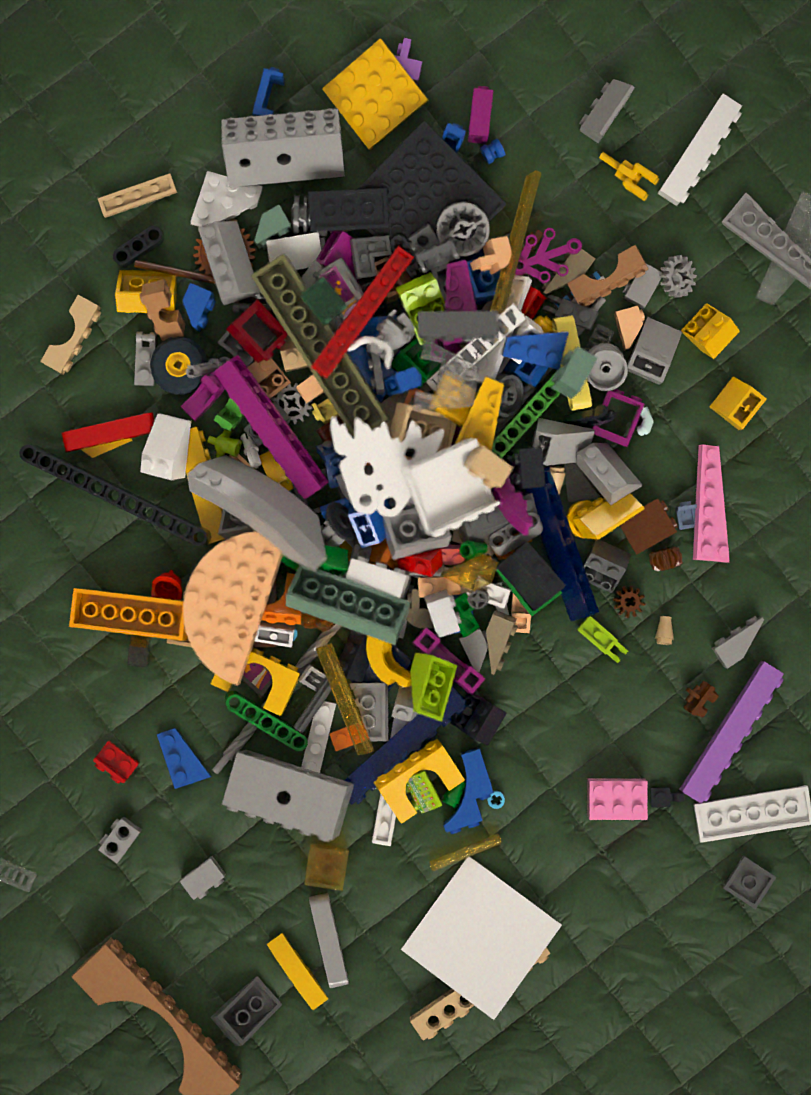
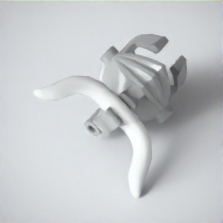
[347,310,415,368]

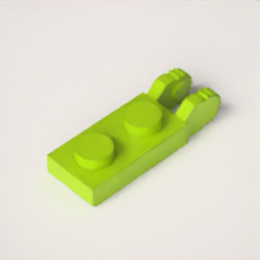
[576,615,628,663]

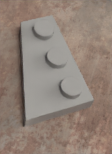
[350,683,388,741]

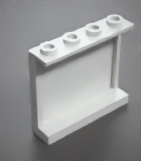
[401,438,500,537]

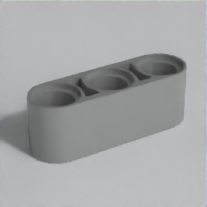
[489,512,543,556]

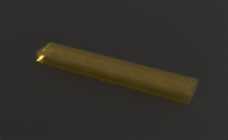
[316,643,374,755]

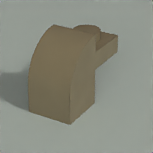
[406,588,434,628]

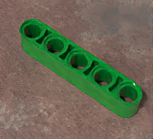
[224,691,308,751]

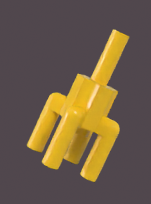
[599,152,660,201]

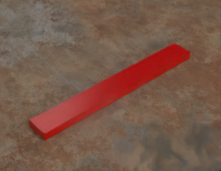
[311,246,414,379]

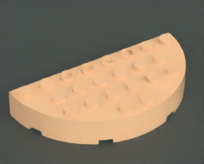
[184,531,283,685]

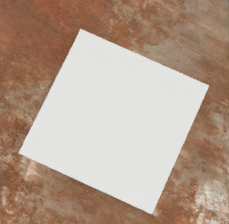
[401,856,562,1020]

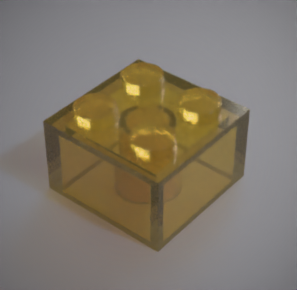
[304,843,349,891]

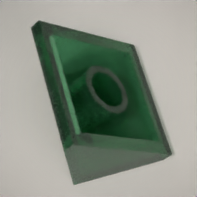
[299,276,348,326]

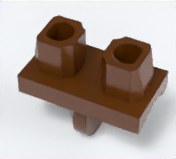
[683,680,719,718]

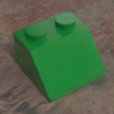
[391,338,446,390]

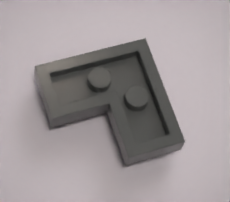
[350,235,392,279]

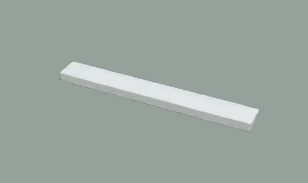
[372,718,413,846]

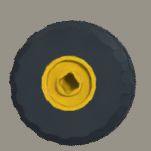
[150,337,208,395]

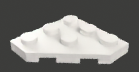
[191,171,263,227]

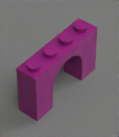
[411,628,485,694]

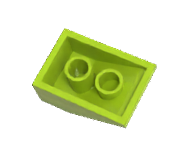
[410,653,457,721]

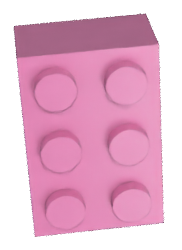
[587,778,648,820]

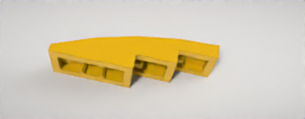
[267,933,328,1010]

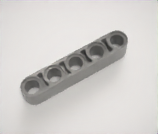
[309,893,349,988]

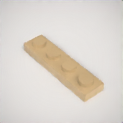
[98,173,177,218]

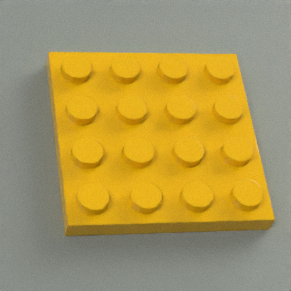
[322,39,429,150]

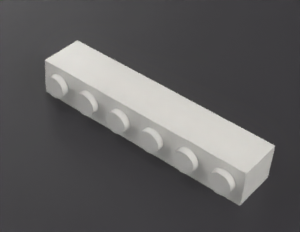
[658,94,742,206]

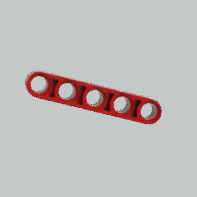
[61,413,155,452]

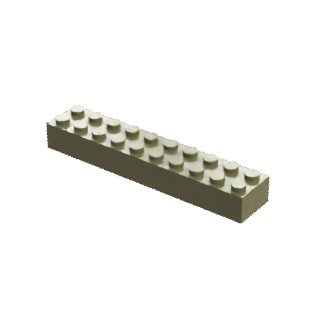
[251,254,391,438]

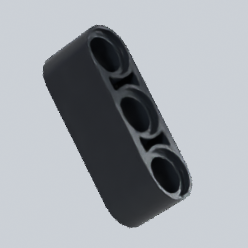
[113,226,164,267]

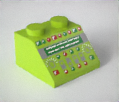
[405,770,442,814]

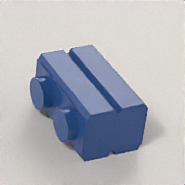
[383,367,421,396]

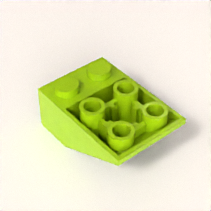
[396,272,446,346]

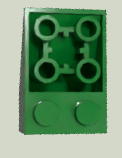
[281,545,348,577]

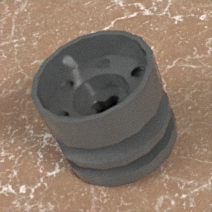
[291,195,328,237]

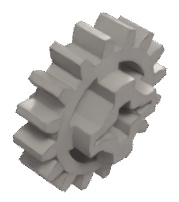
[660,255,697,298]
[271,383,313,425]

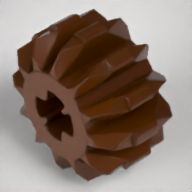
[649,546,683,571]
[613,585,646,618]

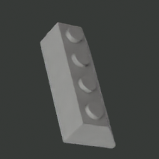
[198,221,260,305]

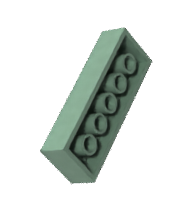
[286,564,410,645]

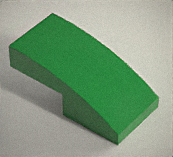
[453,592,480,638]

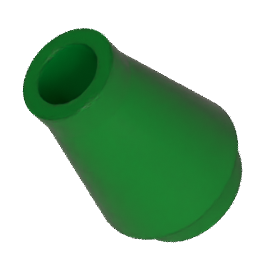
[460,540,488,560]
[442,782,466,808]

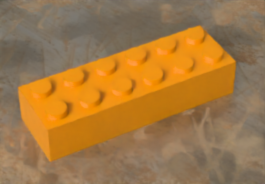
[69,588,188,641]

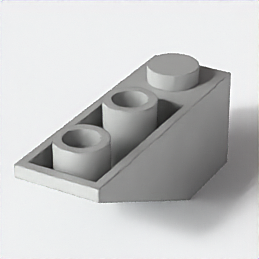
[712,616,764,668]

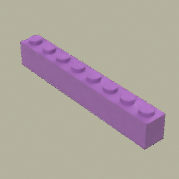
[680,661,784,804]

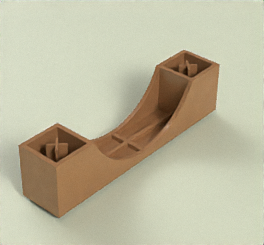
[72,938,242,1095]

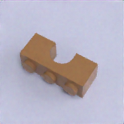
[140,279,185,341]

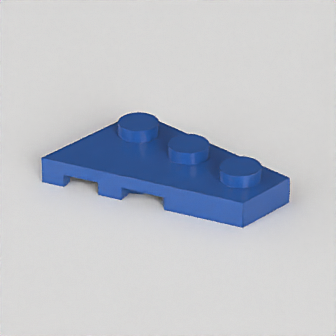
[502,331,569,370]
[157,728,212,789]

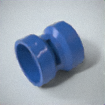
[480,138,506,164]

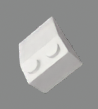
[140,413,191,480]

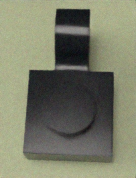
[650,787,684,808]

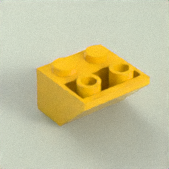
[681,303,740,359]
[709,377,767,430]

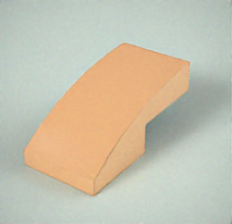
[511,593,531,633]

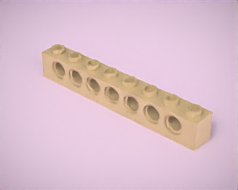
[410,947,550,1040]

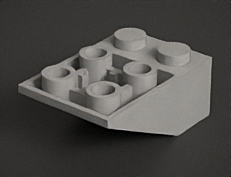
[627,317,682,385]
[530,418,595,466]

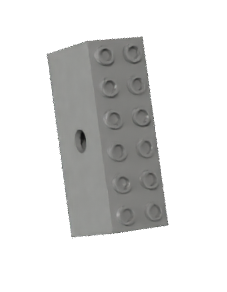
[222,109,345,187]
[222,750,354,842]

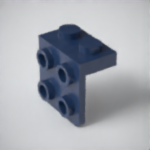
[316,435,354,488]

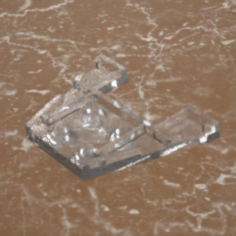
[412,341,479,411]

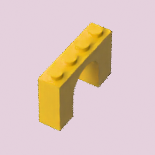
[210,648,301,716]
[373,739,465,824]

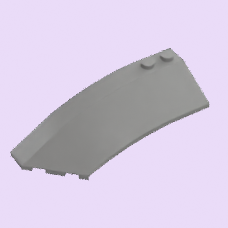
[187,455,326,571]

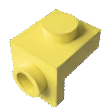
[312,398,339,424]

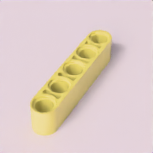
[552,315,592,411]

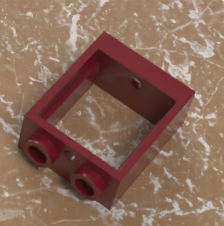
[226,300,288,363]

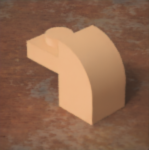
[470,236,512,274]

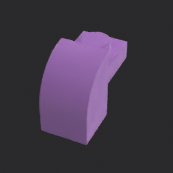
[394,38,422,85]

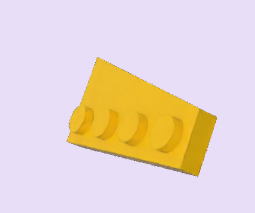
[455,376,504,452]

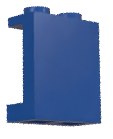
[252,67,285,117]

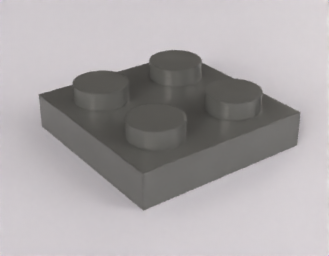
[722,855,776,909]

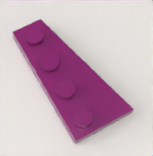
[444,260,477,345]

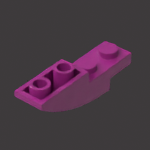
[491,473,532,535]

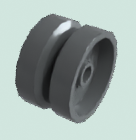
[475,373,524,417]

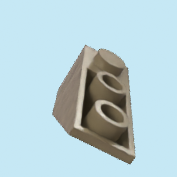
[542,246,596,296]
[486,610,518,675]

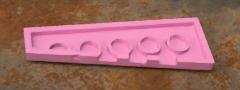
[693,445,729,563]

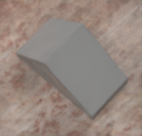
[298,663,327,692]

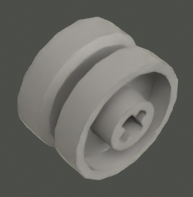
[587,343,628,391]

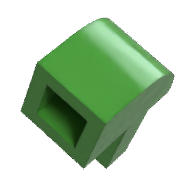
[214,398,244,431]

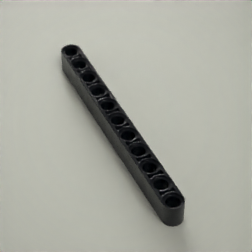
[19,445,211,546]

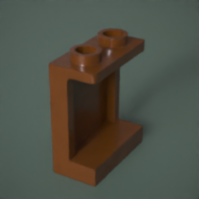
[619,499,678,555]

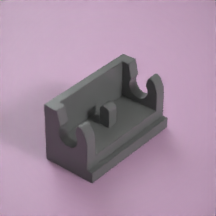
[416,238,460,273]

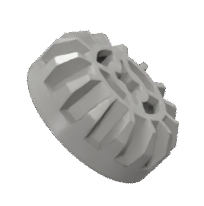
[437,201,489,256]

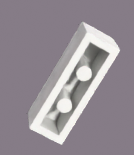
[345,556,410,598]

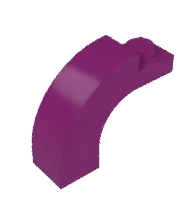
[181,372,225,422]

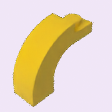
[366,636,411,687]

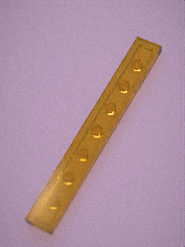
[490,170,541,314]

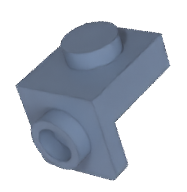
[675,501,697,530]

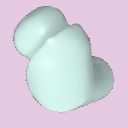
[637,407,654,436]

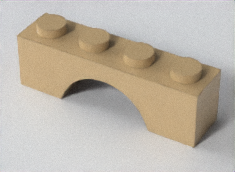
[40,295,101,375]

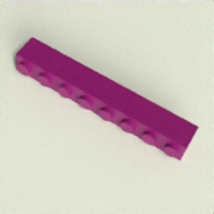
[214,355,328,500]

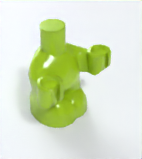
[208,429,242,458]

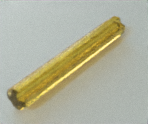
[429,834,502,871]

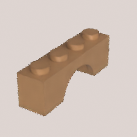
[567,245,649,307]

